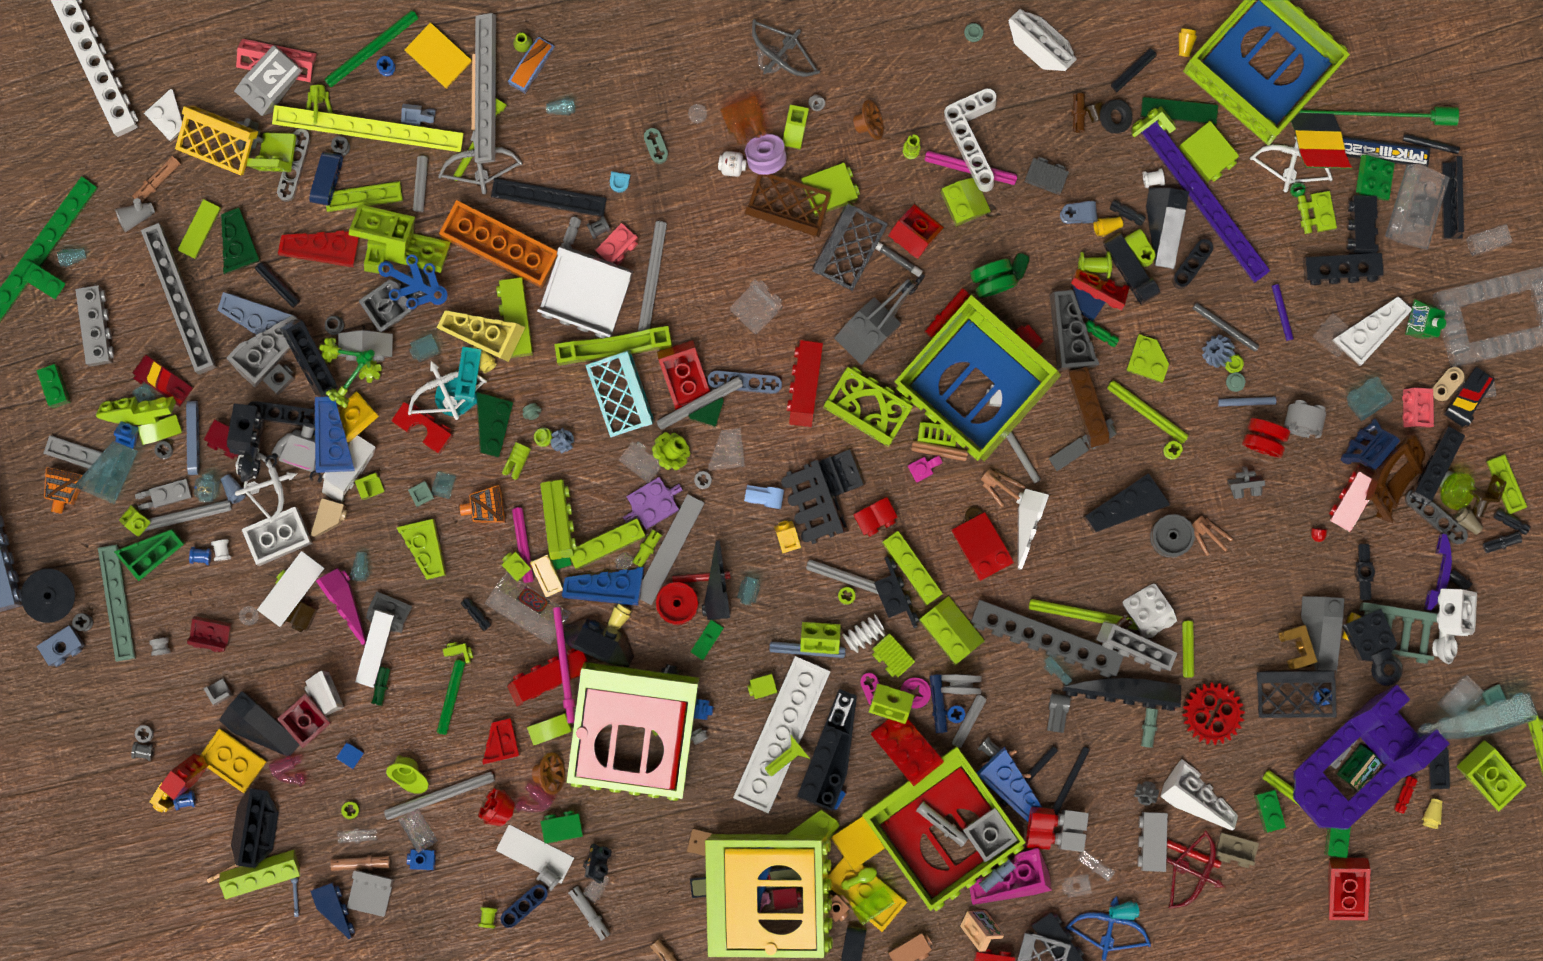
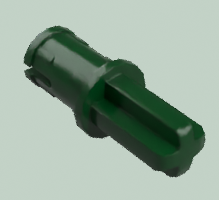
[371,667,391,706]

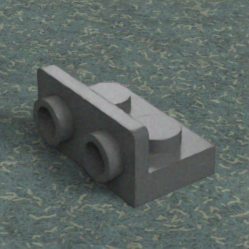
[366,592,412,633]

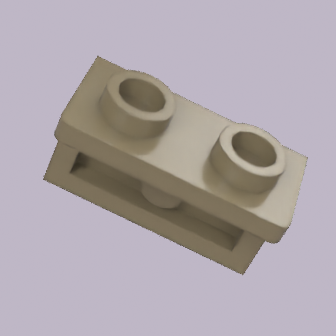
[1216,833,1259,868]

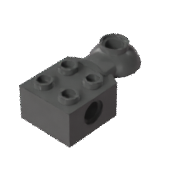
[359,268,431,333]

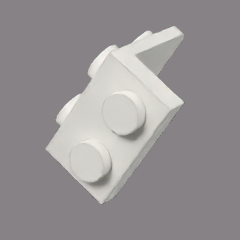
[1123,584,1177,639]

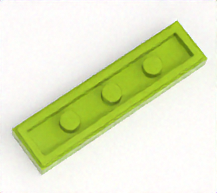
[326,181,403,212]

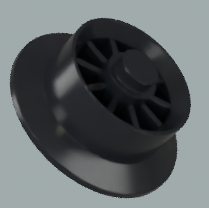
[21,569,75,623]

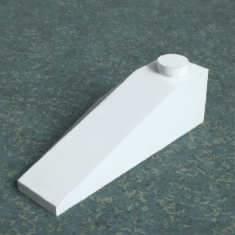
[1160,759,1238,830]

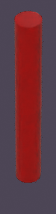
[672,571,730,583]
[1167,840,1222,869]

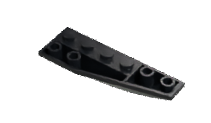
[1062,678,1181,711]
[796,689,857,811]

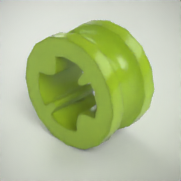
[838,587,856,605]
[341,802,359,819]

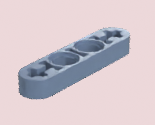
[708,371,782,394]
[186,401,200,475]

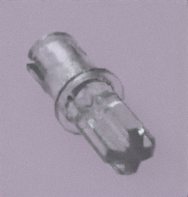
[1078,851,1115,882]

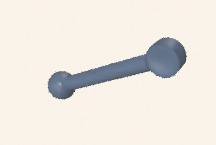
[291,877,299,917]

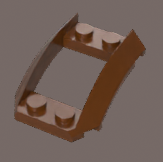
[1365,435,1425,523]

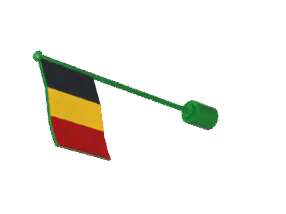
[1286,106,1459,169]

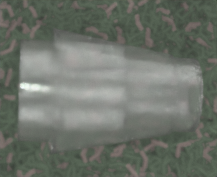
[583,876,610,903]

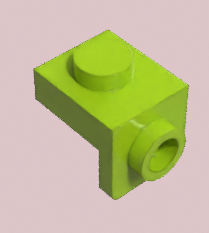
[502,552,531,582]
[443,642,473,664]

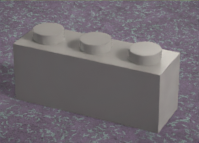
[1137,812,1168,872]

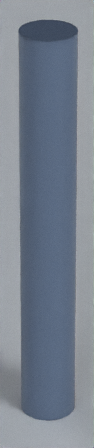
[1218,397,1276,407]

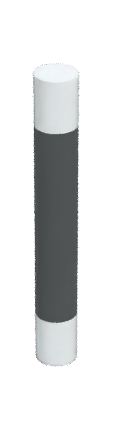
[875,242,923,277]

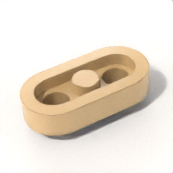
[1433,367,1465,401]

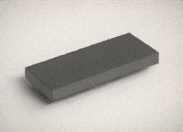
[1049,438,1089,471]

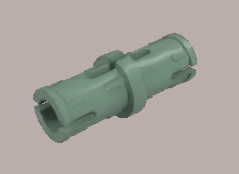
[1141,708,1158,748]

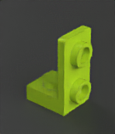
[1131,107,1176,137]

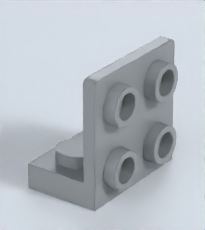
[347,870,394,917]

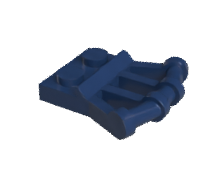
[1341,418,1400,470]

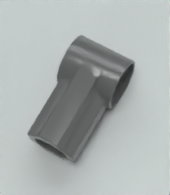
[1047,693,1071,733]

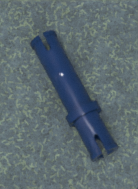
[929,675,948,733]

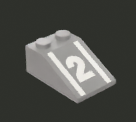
[234,45,303,116]

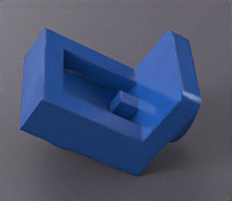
[114,421,139,449]

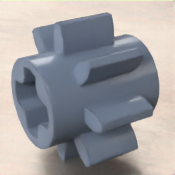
[550,428,574,453]

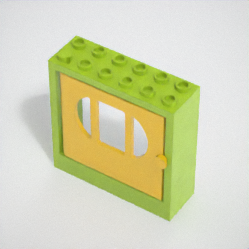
[705,834,833,958]

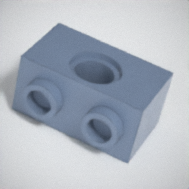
[37,625,85,667]

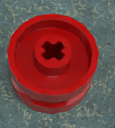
[1242,418,1291,458]
[656,582,698,625]

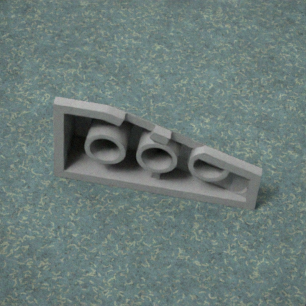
[226,316,307,387]

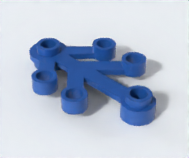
[378,255,447,310]

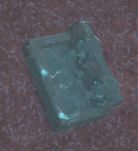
[1347,376,1393,422]

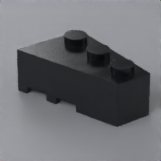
[1346,195,1379,255]

